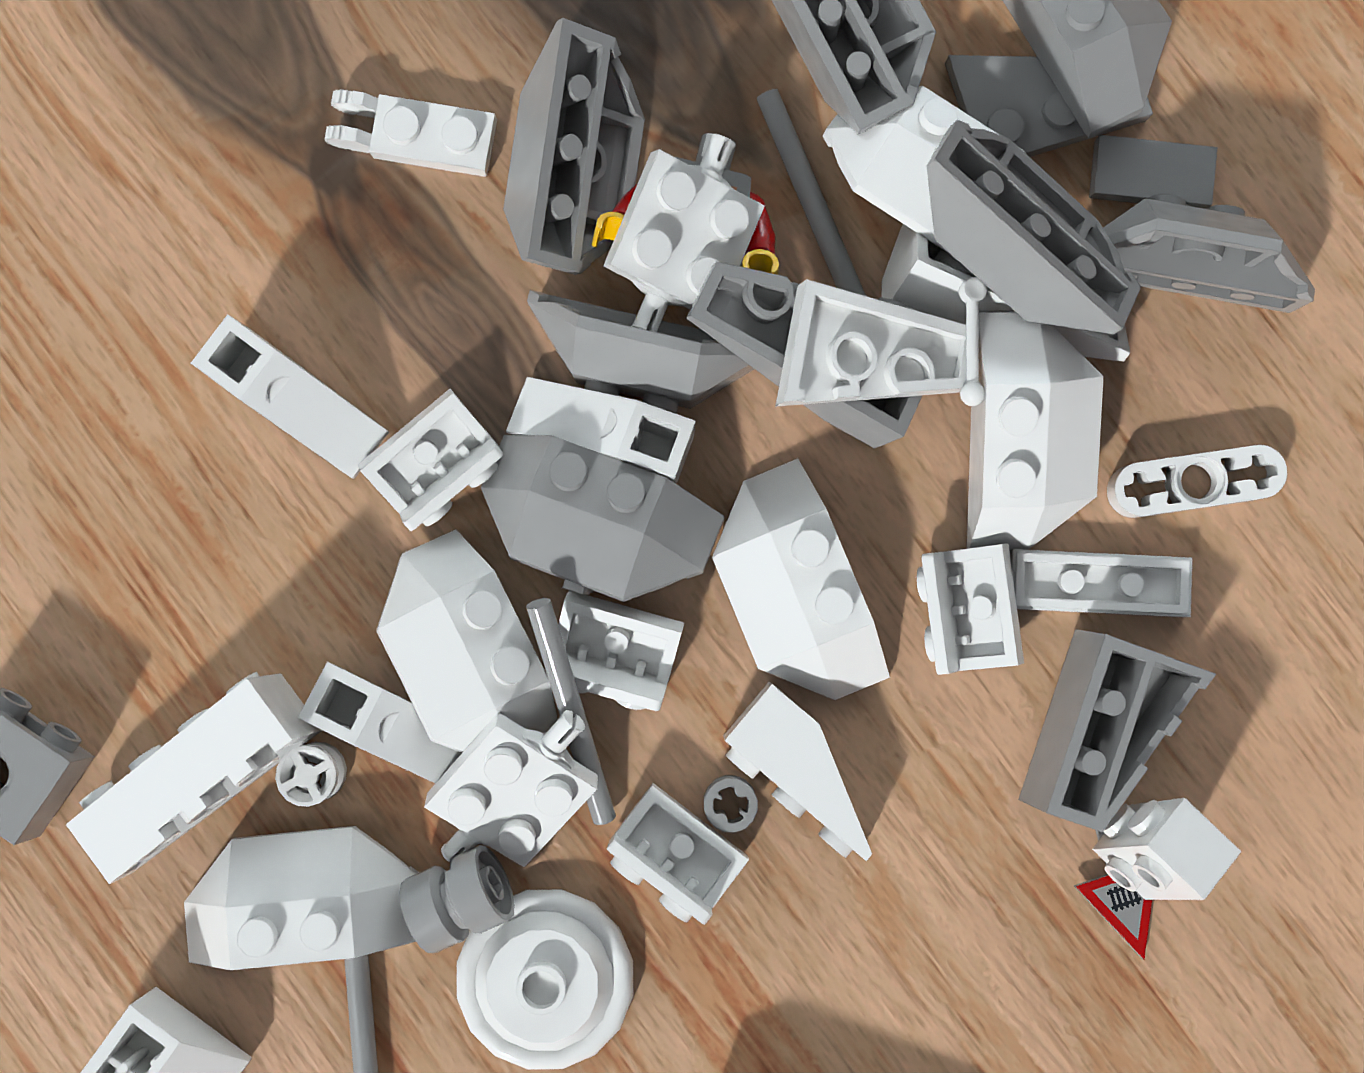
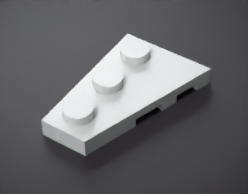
[775,279,966,407]

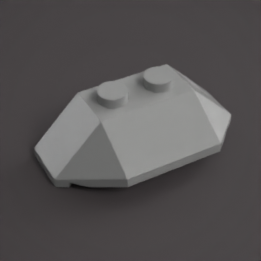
[772,0,936,134]
[1002,0,1172,139]
[503,18,645,275]
[926,120,1141,334]
[1103,194,1315,313]
[527,290,754,414]
[481,435,724,602]

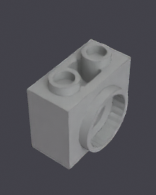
[0,688,95,845]

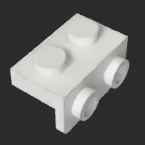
[358,389,504,531]
[917,544,1024,675]
[545,590,684,711]
[606,783,749,925]

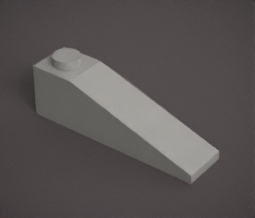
[686,261,922,449]

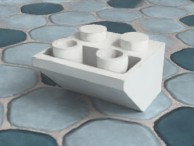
[81,987,252,1073]

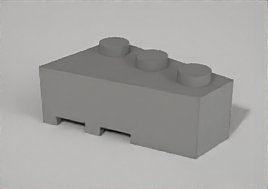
[1018,629,1216,832]

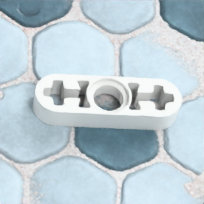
[1107,445,1287,518]

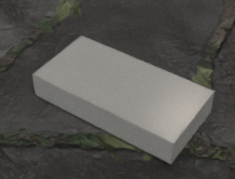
[1089,135,1218,209]

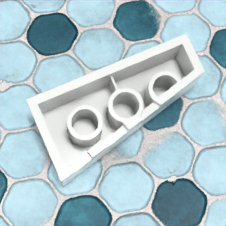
[66,672,322,884]

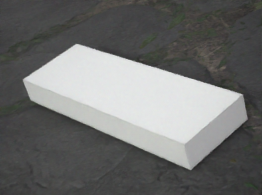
[1009,549,1192,617]

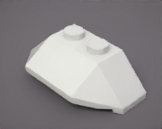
[823,86,1026,254]
[967,311,1104,550]
[712,459,890,700]
[376,530,558,753]
[184,826,419,970]

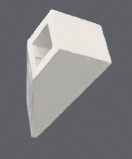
[191,314,389,479]
[506,377,696,484]
[298,662,462,783]
[723,682,872,861]

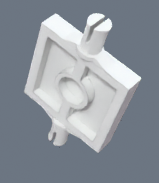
[603,134,764,332]
[424,710,598,867]

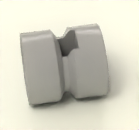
[399,845,515,954]

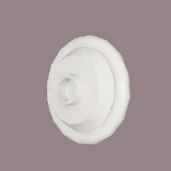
[457,889,634,1070]

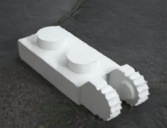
[324,89,497,177]

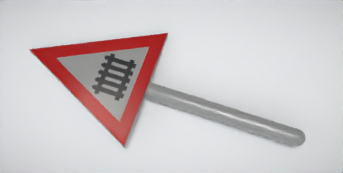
[1074,830,1152,960]

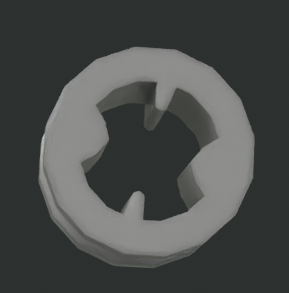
[704,775,758,832]

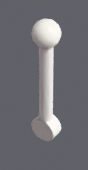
[959,277,987,406]

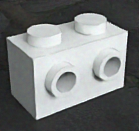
[1093,798,1242,900]

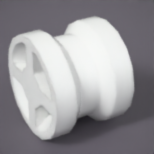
[275,742,347,807]

